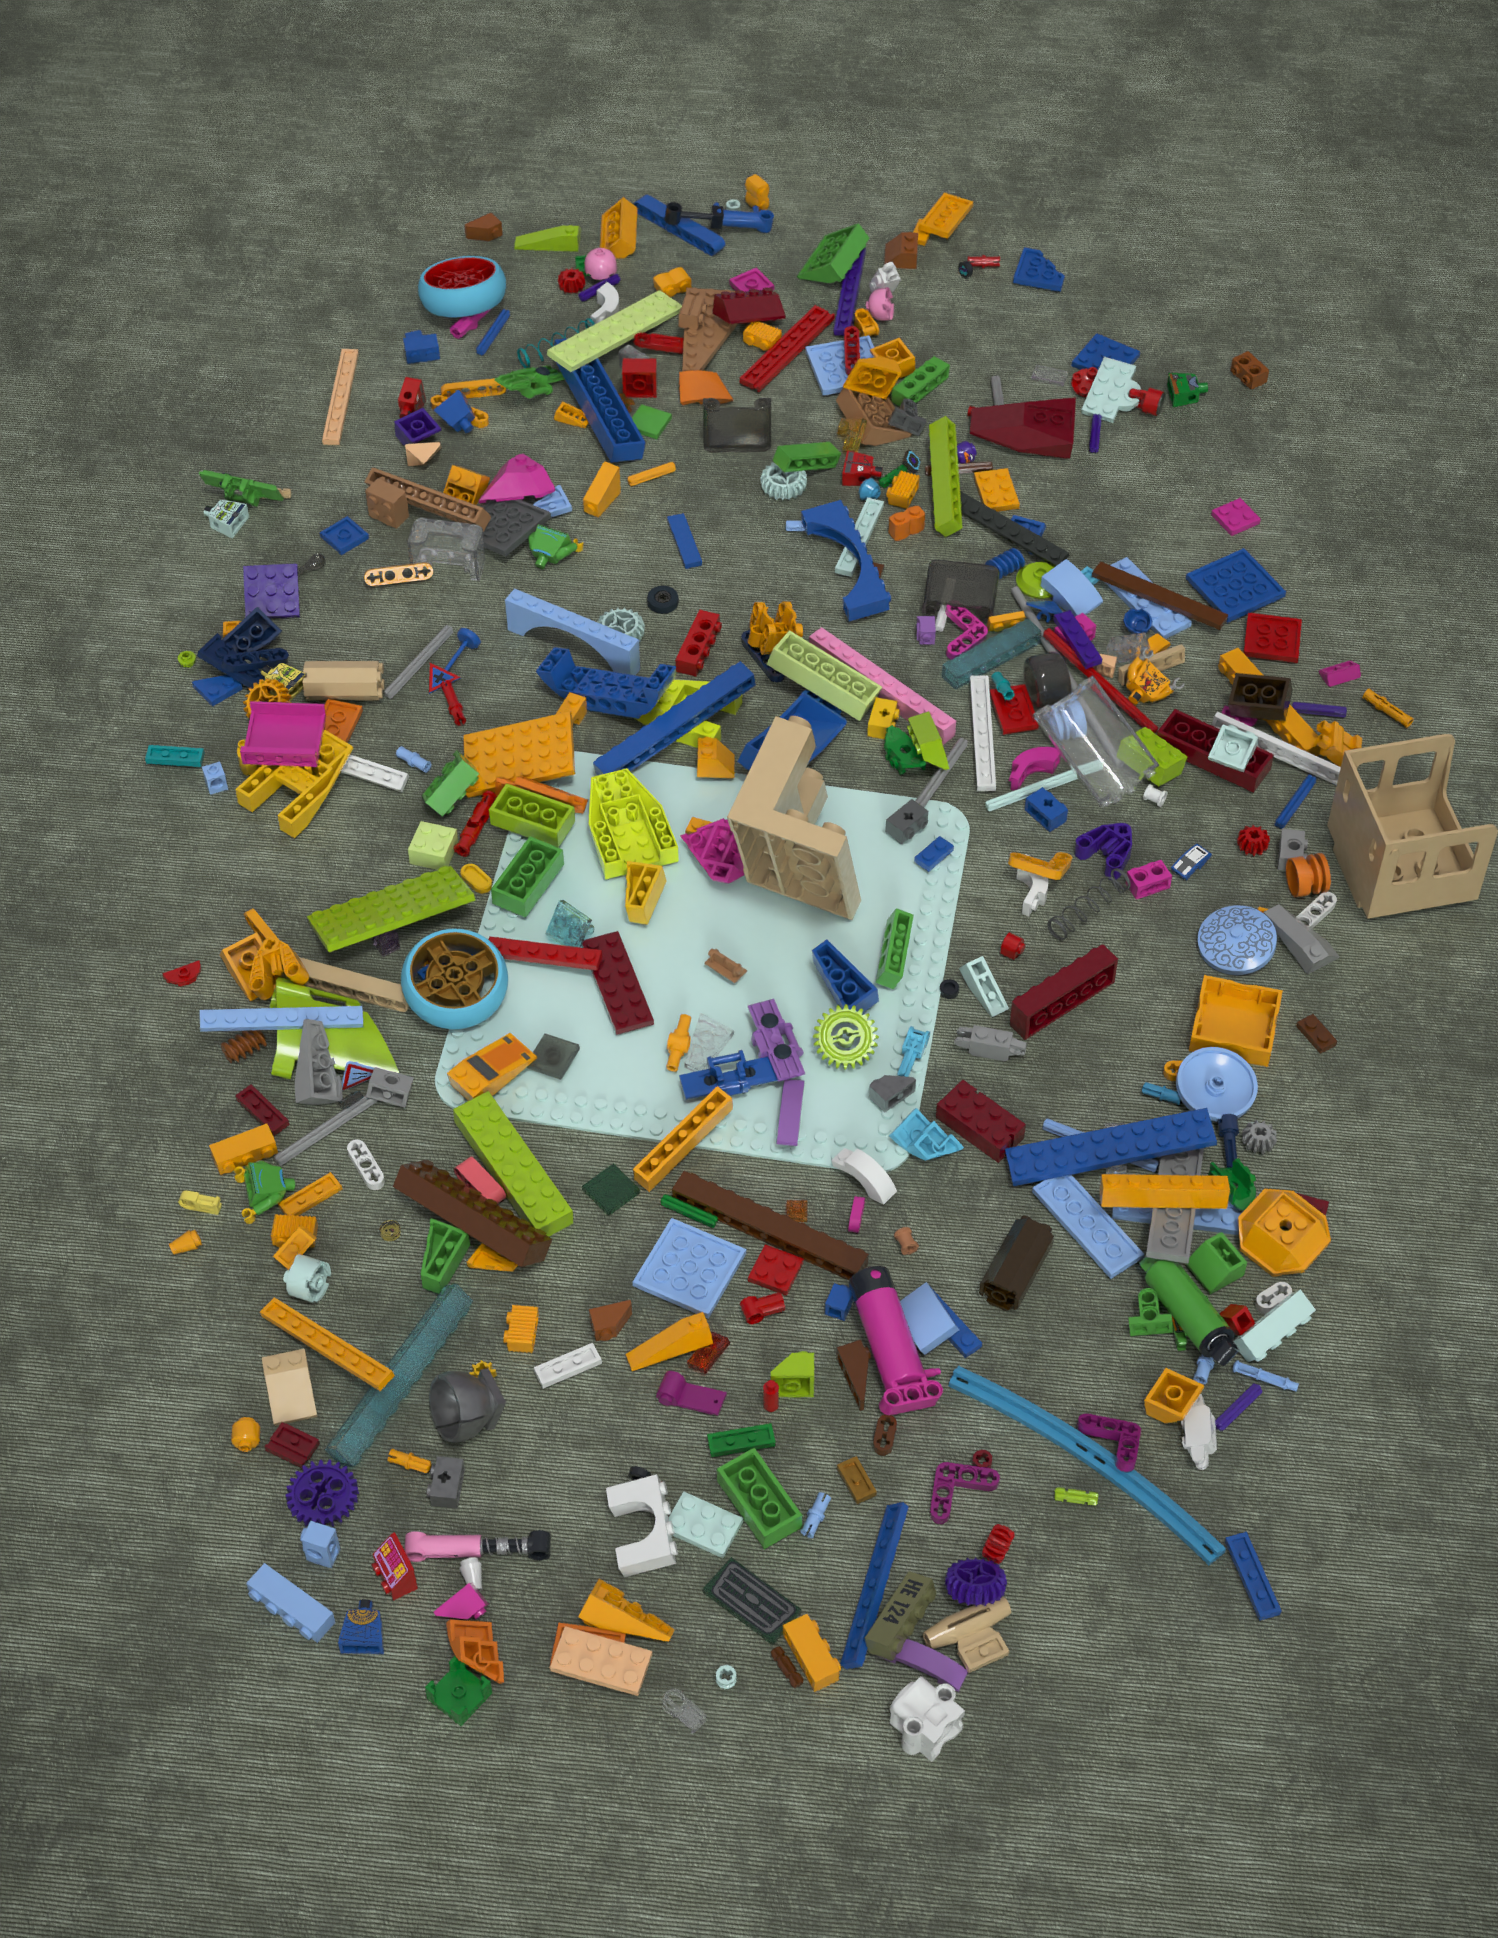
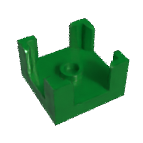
[425,1656,492,1727]

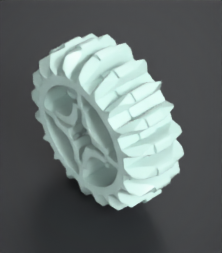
[761,462,807,501]
[597,607,645,642]

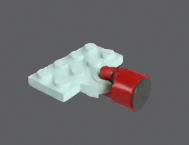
[1081,357,1165,423]

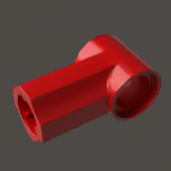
[740,1292,785,1324]

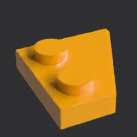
[467,1243,518,1272]

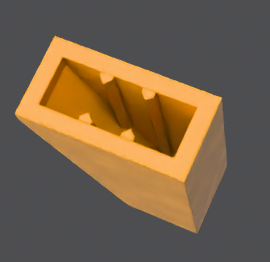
[583,461,621,518]

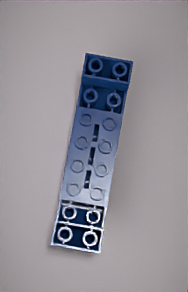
[536,647,676,719]

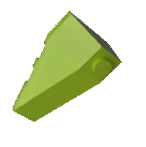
[514,225,581,252]

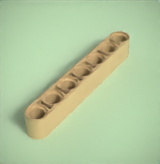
[282,957,409,1012]

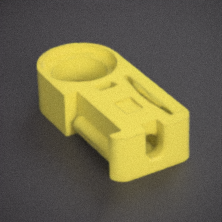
[178,1191,222,1215]

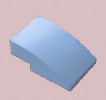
[1041,559,1103,616]
[900,1282,959,1355]

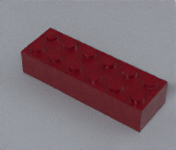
[1157,709,1274,793]
[1009,944,1118,1040]

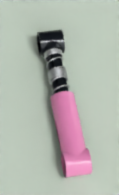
[404,1530,551,1562]

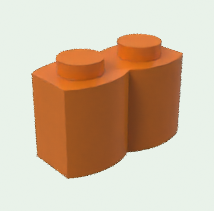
[888,506,925,541]

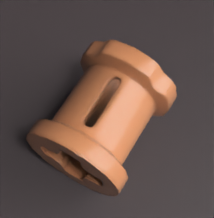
[894,1227,919,1255]

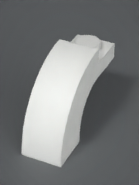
[591,282,619,326]
[1016,854,1048,917]
[831,1148,897,1204]

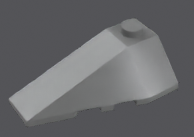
[295,1019,343,1105]

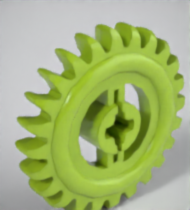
[813,1004,879,1070]

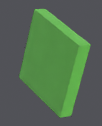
[632,404,672,439]

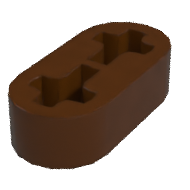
[873,1414,897,1456]

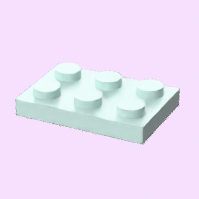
[669,1491,743,1558]

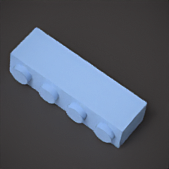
[246,1563,335,1643]

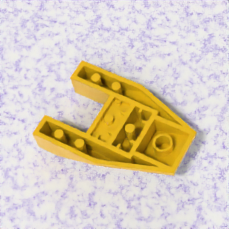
[235,730,353,838]

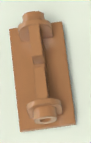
[704,948,747,983]

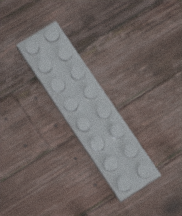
[1146,1148,1204,1263]

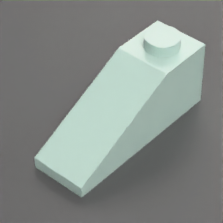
[959,956,1009,1018]

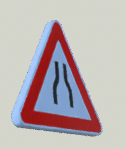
[342,1061,374,1090]

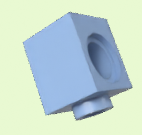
[202,762,228,795]

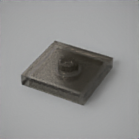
[527,1033,580,1080]

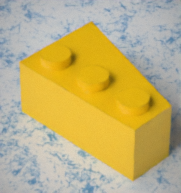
[625,861,667,924]

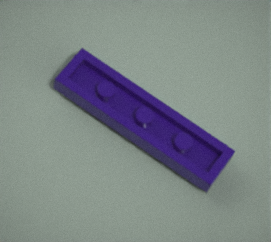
[1054,610,1103,669]

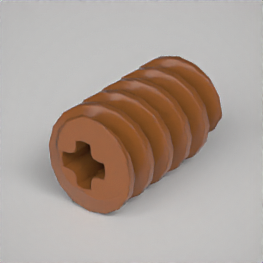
[221,1030,267,1063]

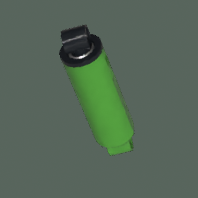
[1139,1256,1239,1366]

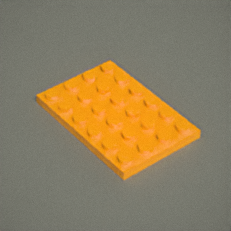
[463,711,575,798]

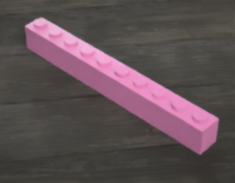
[809,627,956,745]

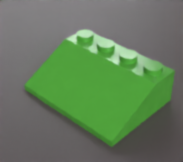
[797,223,869,283]

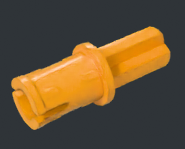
[388,1448,432,1473]

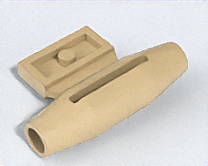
[923,1597,1011,1673]

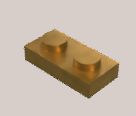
[837,1456,877,1504]

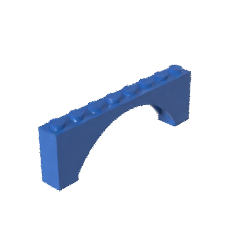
[801,500,891,622]

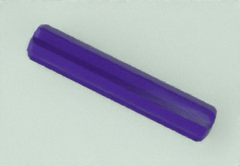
[578,274,621,302]
[1089,413,1102,453]
[1292,702,1347,718]
[1215,1383,1262,1431]

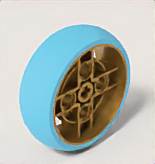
[401,929,508,1029]

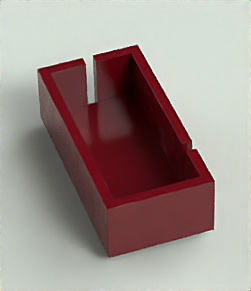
[936,1080,1026,1163]

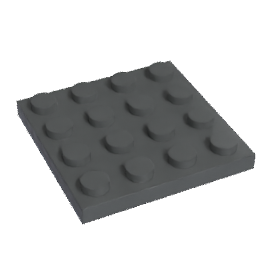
[453,500,551,557]

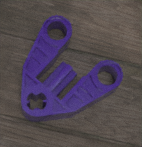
[1074,823,1132,880]

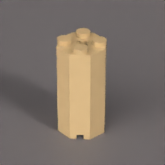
[303,661,385,701]

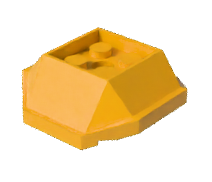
[1237,1189,1331,1277]

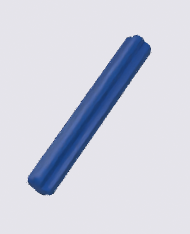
[476,309,510,355]
[1275,774,1316,829]

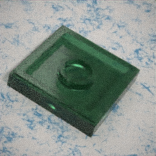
[582,1163,640,1216]

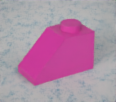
[433,1583,489,1620]

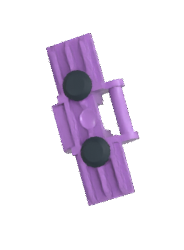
[748,999,805,1081]

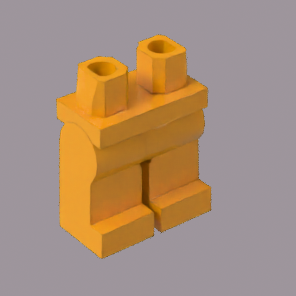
[1315,720,1362,767]

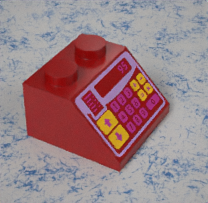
[371,1532,418,1601]

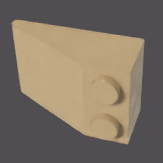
[262,1349,317,1426]

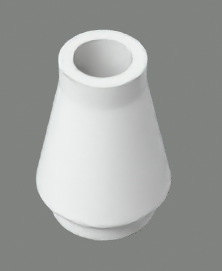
[459,1557,483,1592]

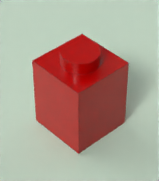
[1219,1304,1256,1336]

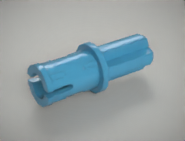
[1142,1082,1181,1105]

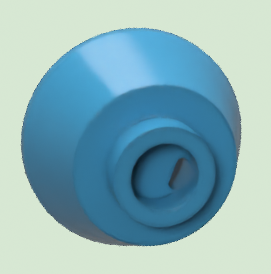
[859,478,881,501]

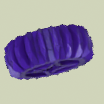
[945,1557,1007,1607]

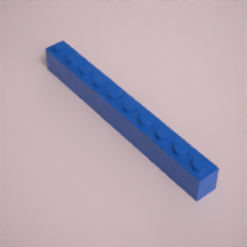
[593,661,756,775]

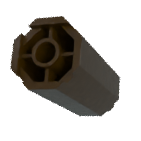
[979,1215,1054,1311]

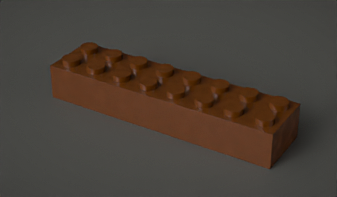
[393,1159,553,1267]

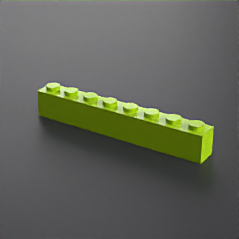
[929,416,963,537]

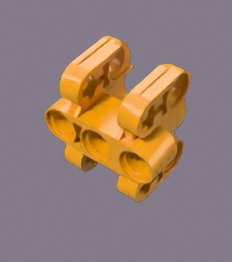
[748,601,803,655]

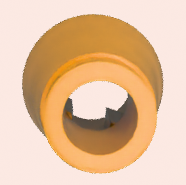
[169,1230,202,1255]

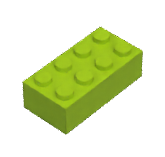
[489,783,575,848]

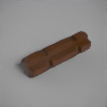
[771,1646,803,1688]

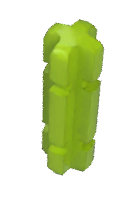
[1054,1487,1098,1506]

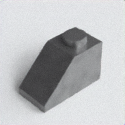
[869,1075,916,1112]

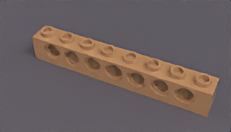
[365,467,491,532]

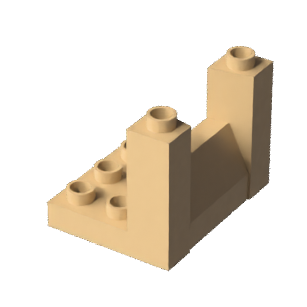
[727,716,861,920]

